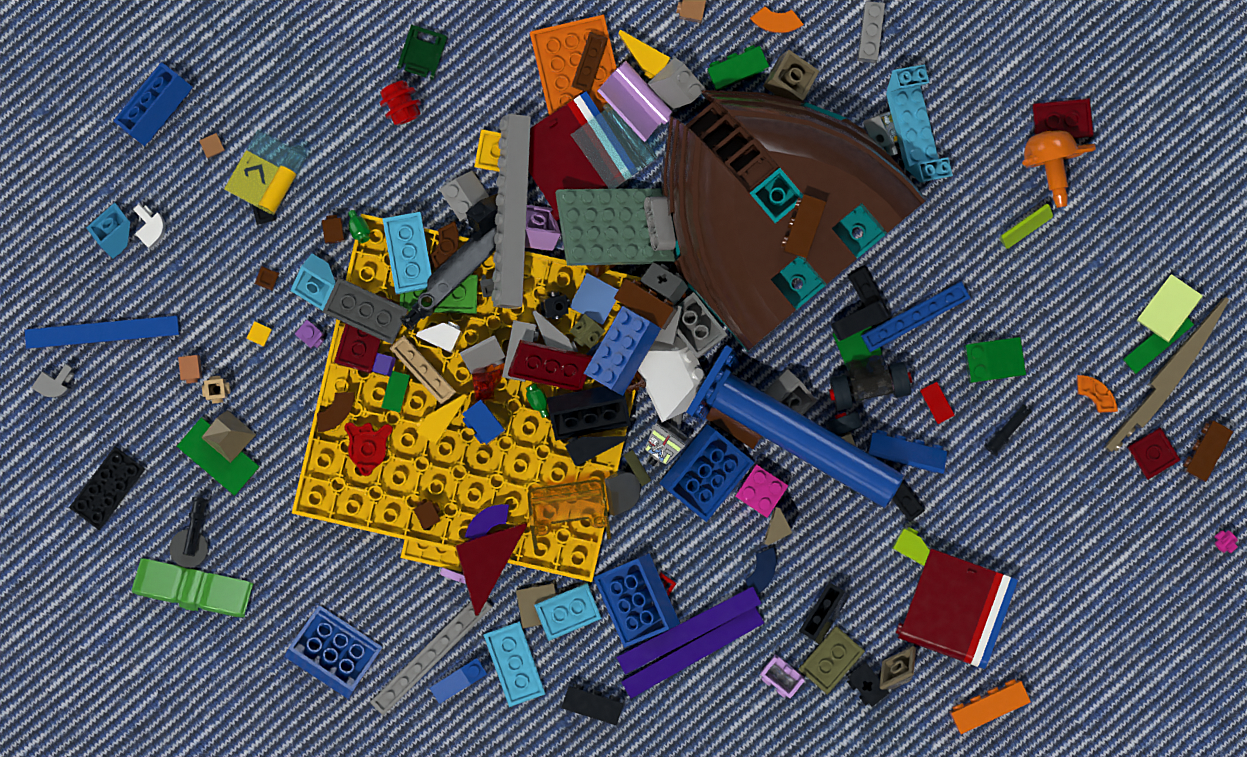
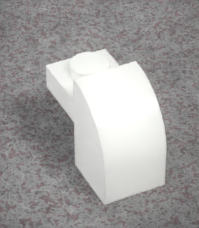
[133,204,166,249]

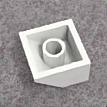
[416,322,463,353]

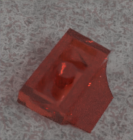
[471,369,501,401]

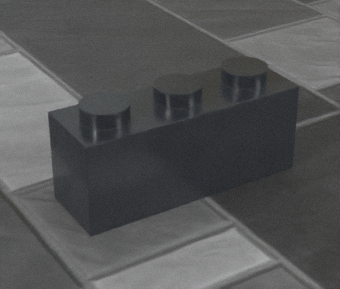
[799,582,850,645]
[561,683,624,726]

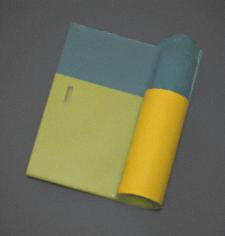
[224,130,308,215]

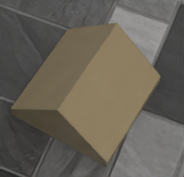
[763,507,793,545]

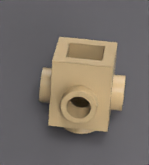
[202,376,231,404]

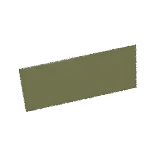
[624,450,651,486]

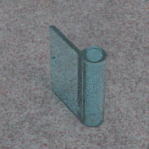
[571,103,658,190]

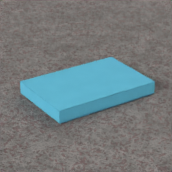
[534,583,602,641]

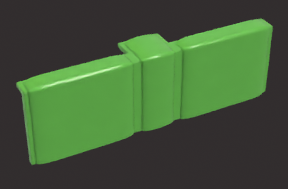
[132,558,253,618]

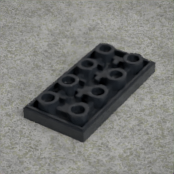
[69,446,146,531]

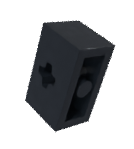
[847,661,890,707]

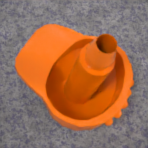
[1022,131,1096,208]

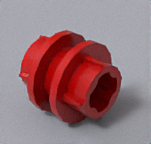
[379,80,421,126]

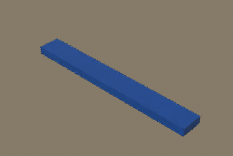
[24,316,180,349]

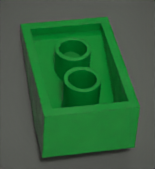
[963,337,1026,383]

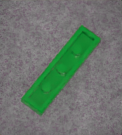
[1122,318,1194,374]

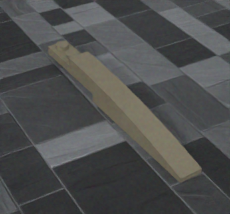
[1104,297,1229,452]

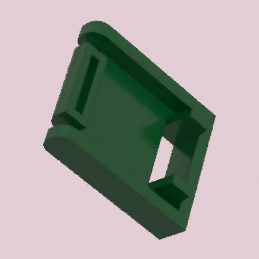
[397,24,448,80]

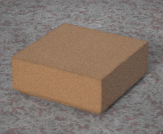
[199,133,225,158]

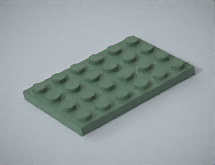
[555,188,675,266]

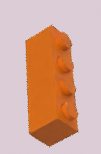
[949,679,1031,734]

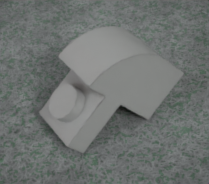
[31,364,75,398]

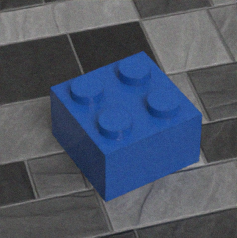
[462,399,506,445]

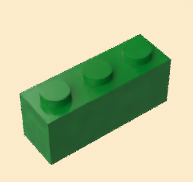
[707,45,769,91]

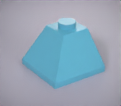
[290,254,336,311]

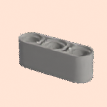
[644,196,676,251]

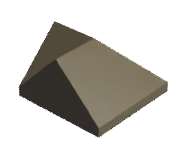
[202,410,256,463]
[880,646,916,690]

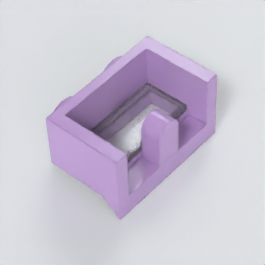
[760,654,805,698]

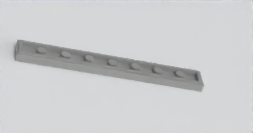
[370,601,492,716]

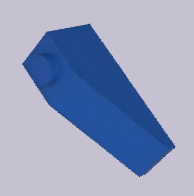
[429,657,488,704]

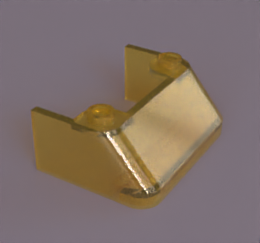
[527,479,611,549]

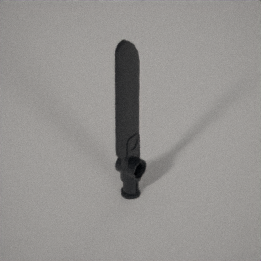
[400,225,497,330]

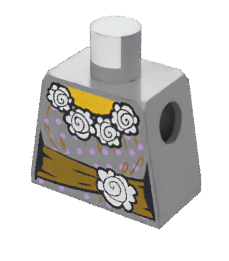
[864,111,898,156]

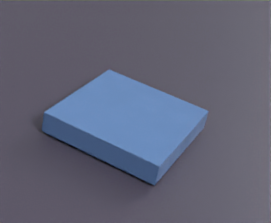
[570,273,618,325]

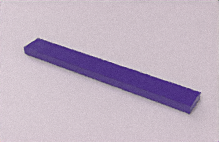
[616,586,762,674]
[621,607,764,699]

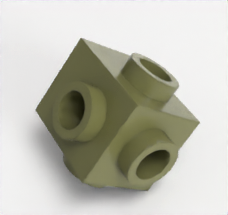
[570,314,605,349]

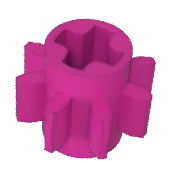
[1214,530,1238,554]

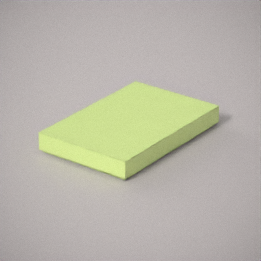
[1137,274,1203,343]

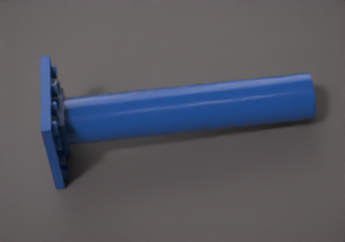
[686,345,905,509]

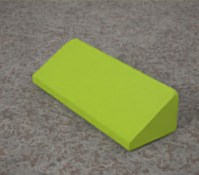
[999,204,1053,249]

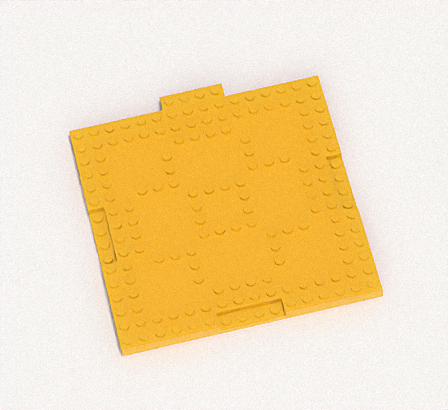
[292,214,648,582]

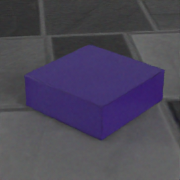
[372,353,396,377]

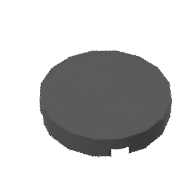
[170,530,208,567]

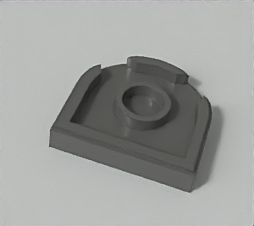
[604,472,640,516]

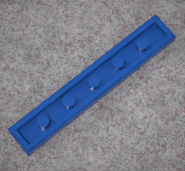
[861,281,970,352]

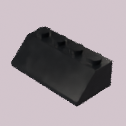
[547,386,631,441]

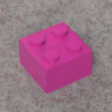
[735,464,788,518]

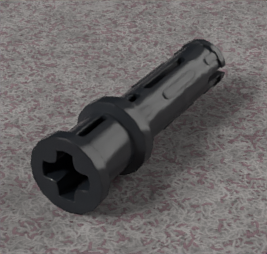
[984,404,1032,457]
[183,497,209,557]

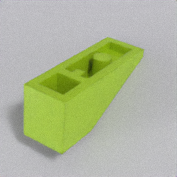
[892,527,930,566]

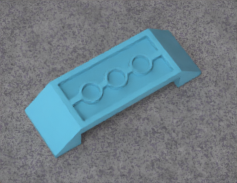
[886,64,953,182]

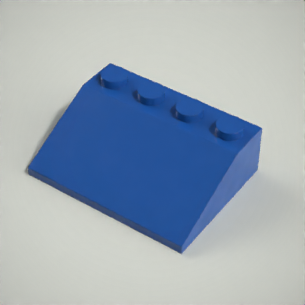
[659,424,755,522]
[593,553,680,648]
[284,605,383,699]

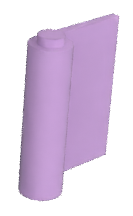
[597,61,672,142]

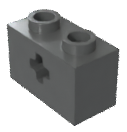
[640,262,688,306]

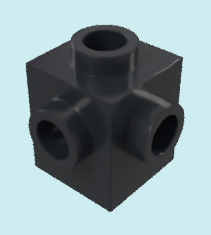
[539,290,570,319]

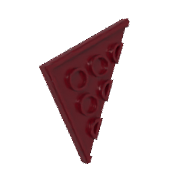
[455,522,527,616]

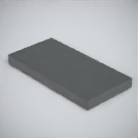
[322,277,409,345]

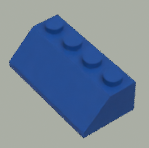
[113,62,193,147]
[866,430,947,474]

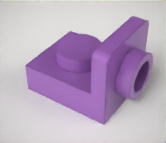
[295,320,325,349]

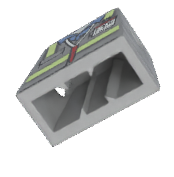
[645,420,691,467]

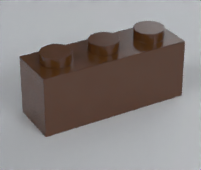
[781,194,826,260]
[614,279,678,330]
[1182,420,1234,482]

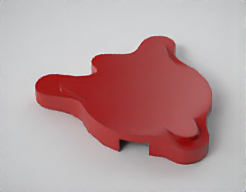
[344,422,393,476]

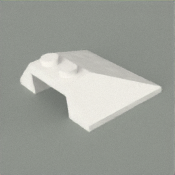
[638,336,706,422]

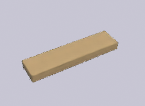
[390,335,456,405]

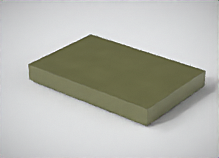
[798,626,865,695]

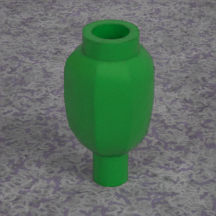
[348,210,370,243]
[526,383,549,418]

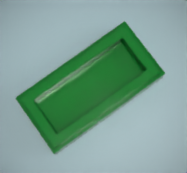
[381,371,410,413]

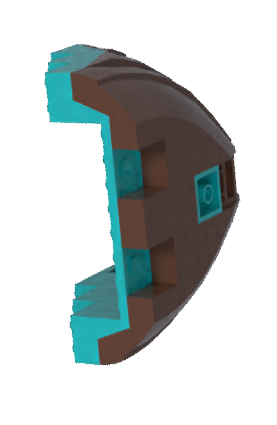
[661,90,927,352]

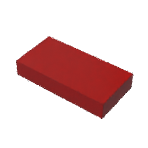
[920,382,955,424]

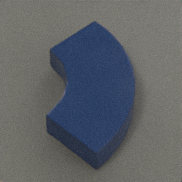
[745,547,776,595]

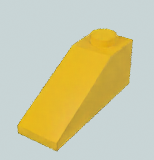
[618,30,670,80]
[416,394,468,445]

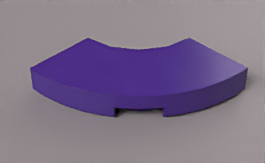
[465,504,509,539]

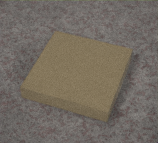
[516,583,556,628]

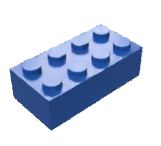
[584,306,661,396]

